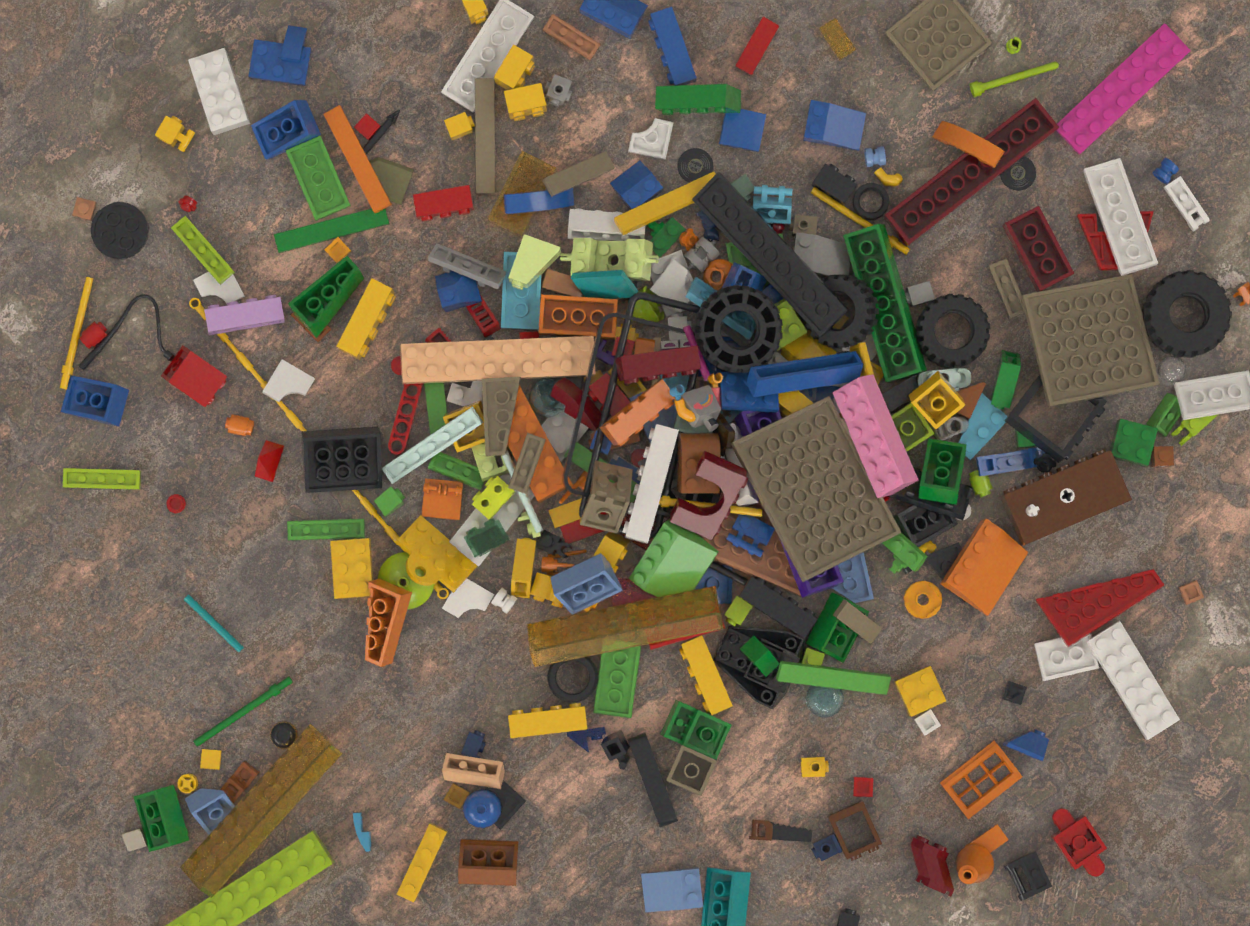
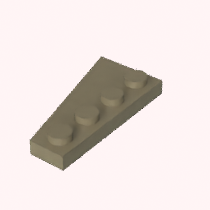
[482,377,521,457]

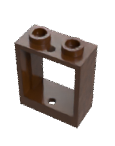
[827,801,882,861]

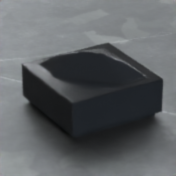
[1002,681,1027,705]

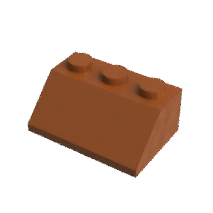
[458,839,518,886]

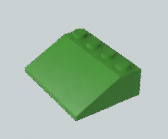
[629,519,719,608]

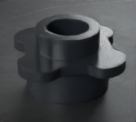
[1034,453,1057,473]

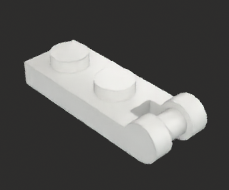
[1163,176,1210,231]

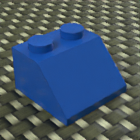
[610,160,663,210]

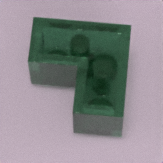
[464,518,510,559]

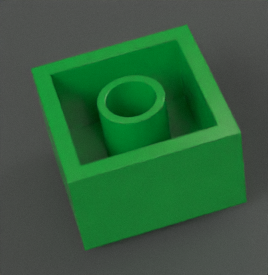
[1110,419,1158,467]

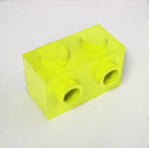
[472,476,515,520]

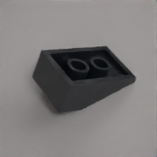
[893,505,958,547]

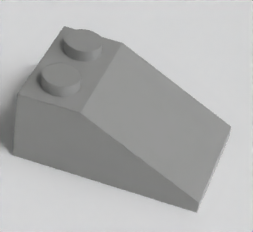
[794,233,850,279]

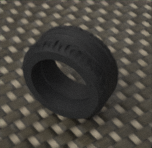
[547,652,598,703]

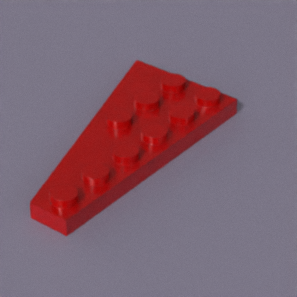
[1035,569,1164,648]

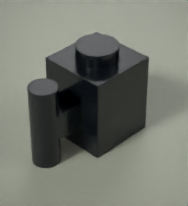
[601,730,630,770]

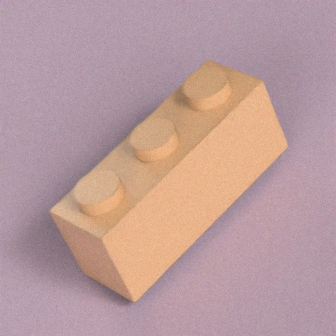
[442,753,505,789]

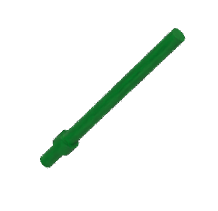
[193,676,293,747]

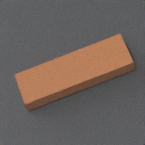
[542,14,601,61]

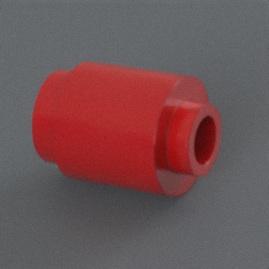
[79,321,108,349]

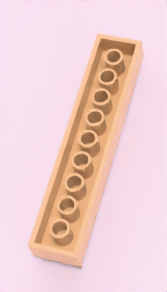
[400,336,596,384]

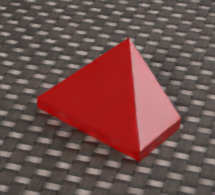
[255,440,284,482]

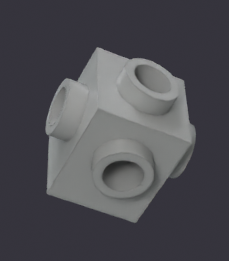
[543,74,572,106]

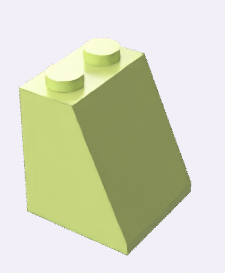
[508,234,561,290]

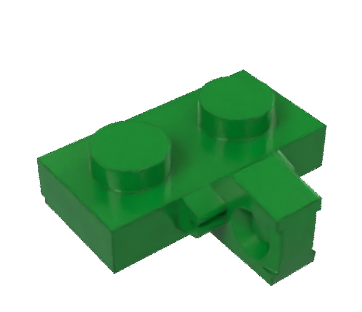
[647,217,686,258]

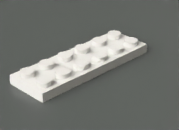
[441,0,535,113]
[1083,158,1158,276]
[1086,621,1180,740]

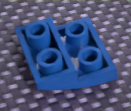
[719,109,766,152]

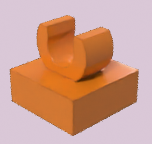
[1233,282,1250,306]

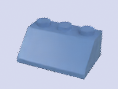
[550,553,623,615]

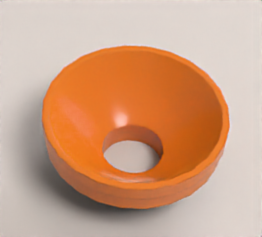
[703,259,733,291]

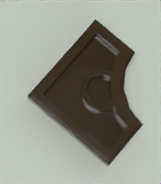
[712,413,735,457]

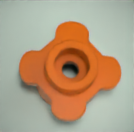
[679,228,699,251]

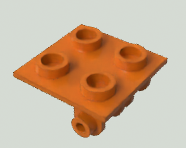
[421,478,463,520]

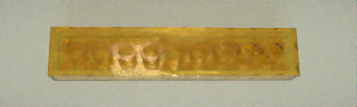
[527,586,724,667]
[180,724,343,898]

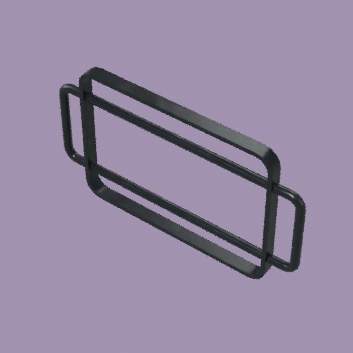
[562,292,727,539]

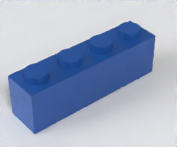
[648,7,697,86]

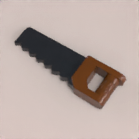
[749,819,812,842]

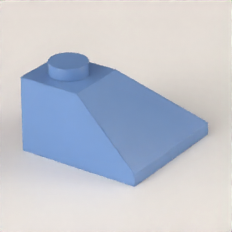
[185,788,241,835]

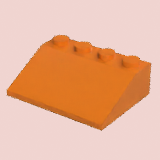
[940,518,1028,616]

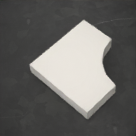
[628,118,674,160]
[650,259,690,313]
[193,262,245,304]
[262,360,315,402]
[442,579,495,618]

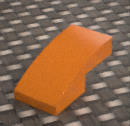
[965,824,1009,853]

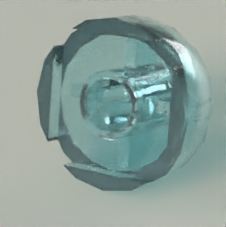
[529,378,565,417]
[805,685,844,718]

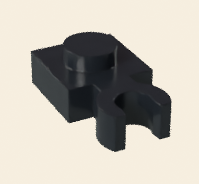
[536,530,572,558]

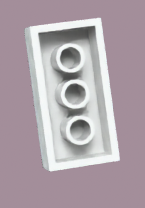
[188,48,250,135]

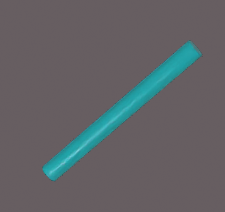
[184,595,244,653]

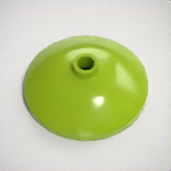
[378,552,435,609]

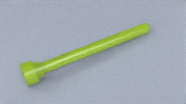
[969,62,1059,98]

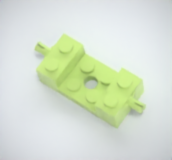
[560,238,659,281]

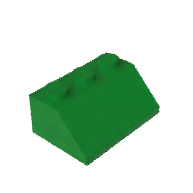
[806,592,869,663]
[134,785,189,852]

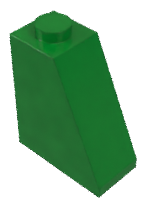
[991,350,1021,409]

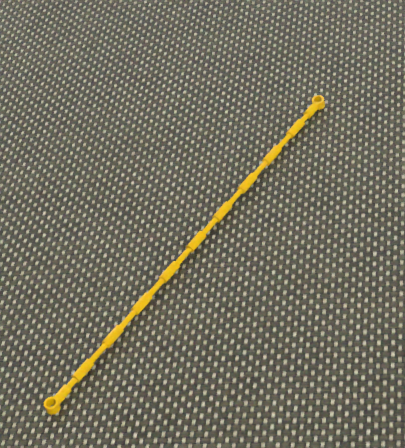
[189,298,449,599]

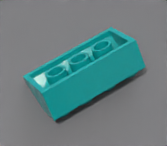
[701,867,751,926]

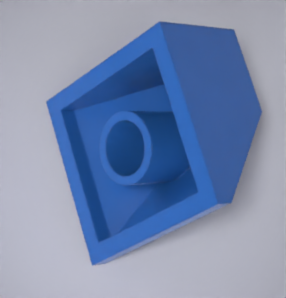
[435,271,482,312]
[1003,729,1049,761]

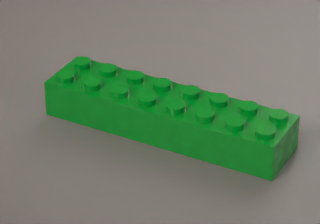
[843,224,927,382]

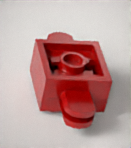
[1051,808,1107,877]

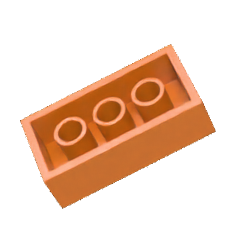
[539,294,618,340]

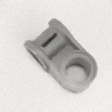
[929,416,969,441]

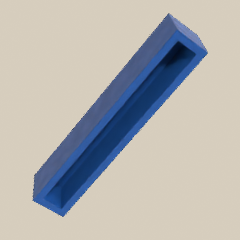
[746,351,863,397]

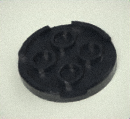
[91,202,149,259]

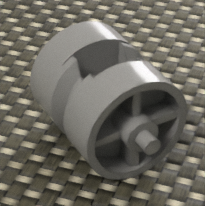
[684,237,720,273]

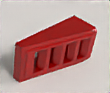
[466,295,501,338]

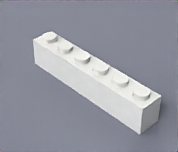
[623,424,679,544]

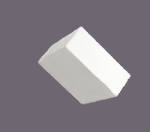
[914,709,941,736]

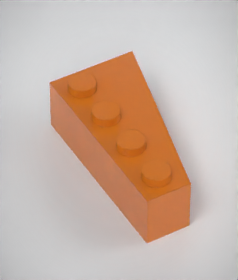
[599,379,675,446]
[365,579,412,667]

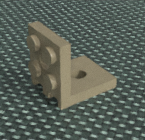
[580,460,633,533]

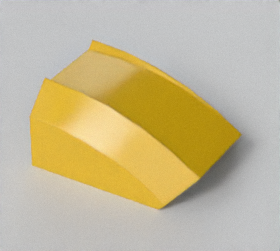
[781,330,837,361]

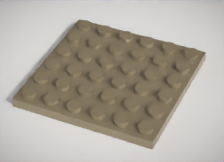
[1021,274,1159,407]

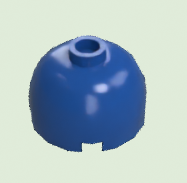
[463,789,501,828]

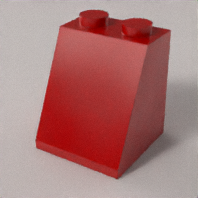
[161,345,227,407]

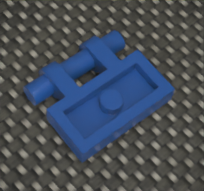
[726,514,775,557]

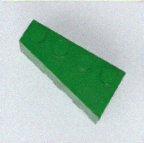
[655,84,741,115]
[288,256,364,338]

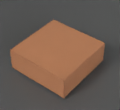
[1178,580,1204,605]

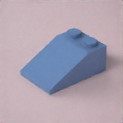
[641,867,703,912]

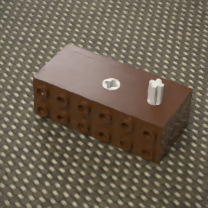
[1000,449,1132,546]

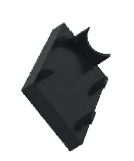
[889,467,973,520]

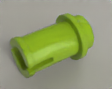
[1006,37,1022,54]

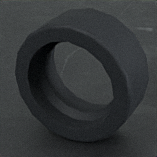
[853,183,890,220]

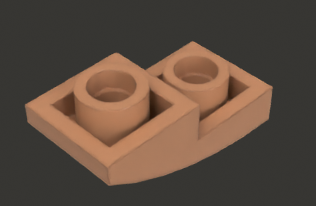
[541,269,582,297]

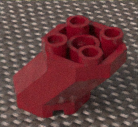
[909,835,954,897]

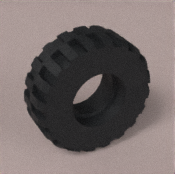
[1143,270,1232,358]
[694,285,783,373]

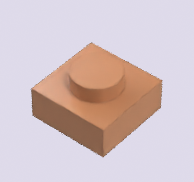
[72,197,97,221]

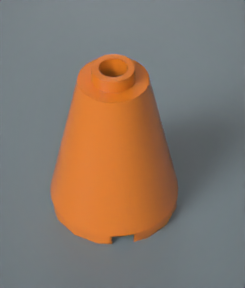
[955,844,994,884]

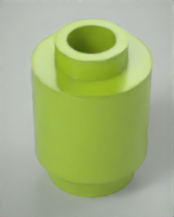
[969,470,993,498]

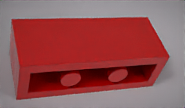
[413,185,474,222]

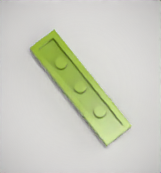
[171,216,235,285]
[63,468,141,490]

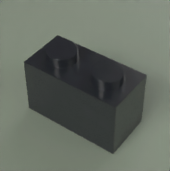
[812,163,857,205]

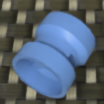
[864,146,886,167]

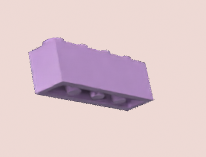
[204,295,285,335]

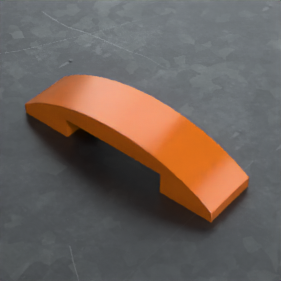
[932,121,1004,168]

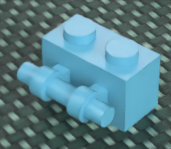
[753,185,793,224]

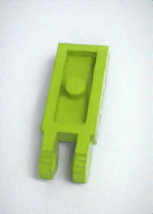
[1171,414,1219,446]

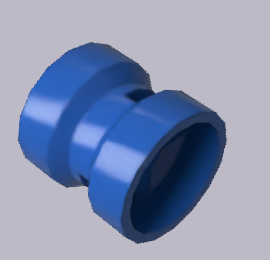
[1152,158,1179,185]

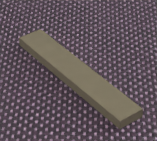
[475,78,495,194]

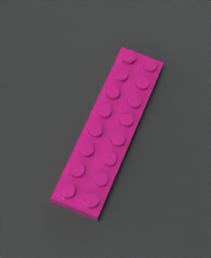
[1057,23,1191,155]

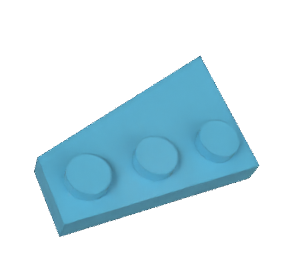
[958,393,1007,460]

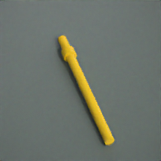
[811,187,910,255]
[59,277,93,390]
[658,495,762,517]

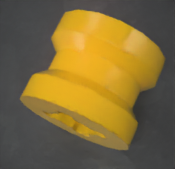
[177,774,198,793]

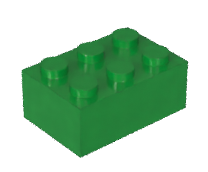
[919,439,967,505]

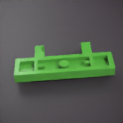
[871,533,928,574]

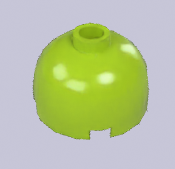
[633,286,665,325]

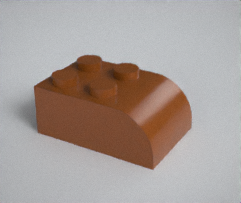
[677,433,720,493]

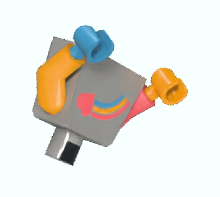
[669,373,723,431]

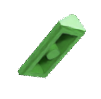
[1147,393,1181,437]

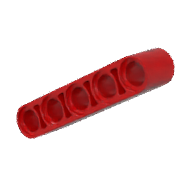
[388,383,424,456]

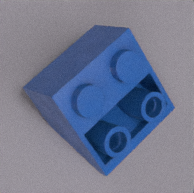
[722,262,767,292]

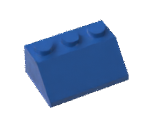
[580,0,648,39]

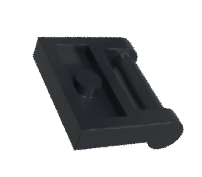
[1004,851,1052,901]

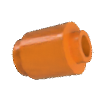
[225,414,254,437]

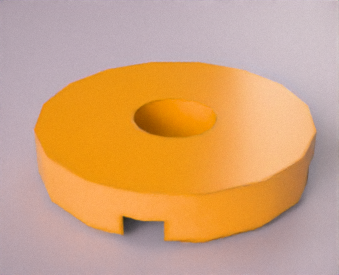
[904,581,942,619]

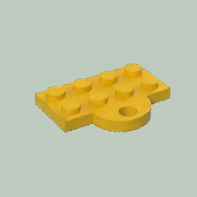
[396,515,477,593]

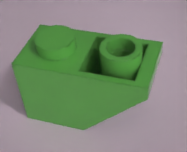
[374,487,405,517]

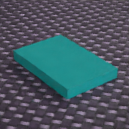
[571,270,639,299]

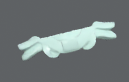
[918,368,971,391]

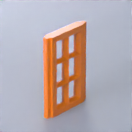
[940,740,1023,819]

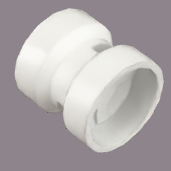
[491,588,518,614]

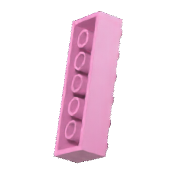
[833,374,918,498]

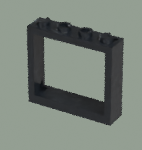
[1004,374,1107,463]

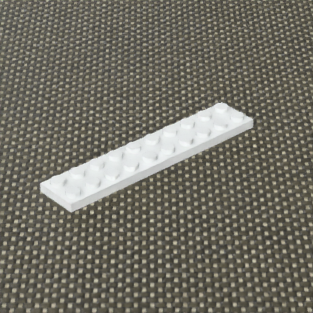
[449,403,588,567]

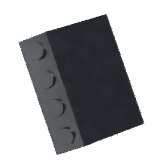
[301,426,382,493]

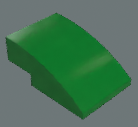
[660,699,732,760]

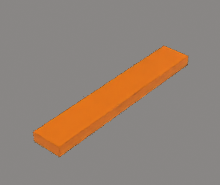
[323,105,392,214]

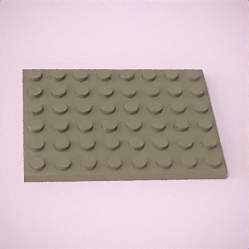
[731,396,901,582]

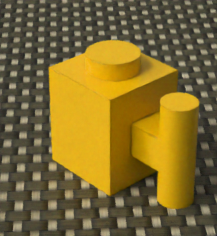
[155,115,195,153]

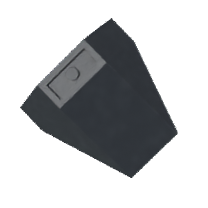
[713,626,805,709]

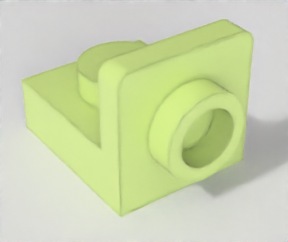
[517,512,541,538]

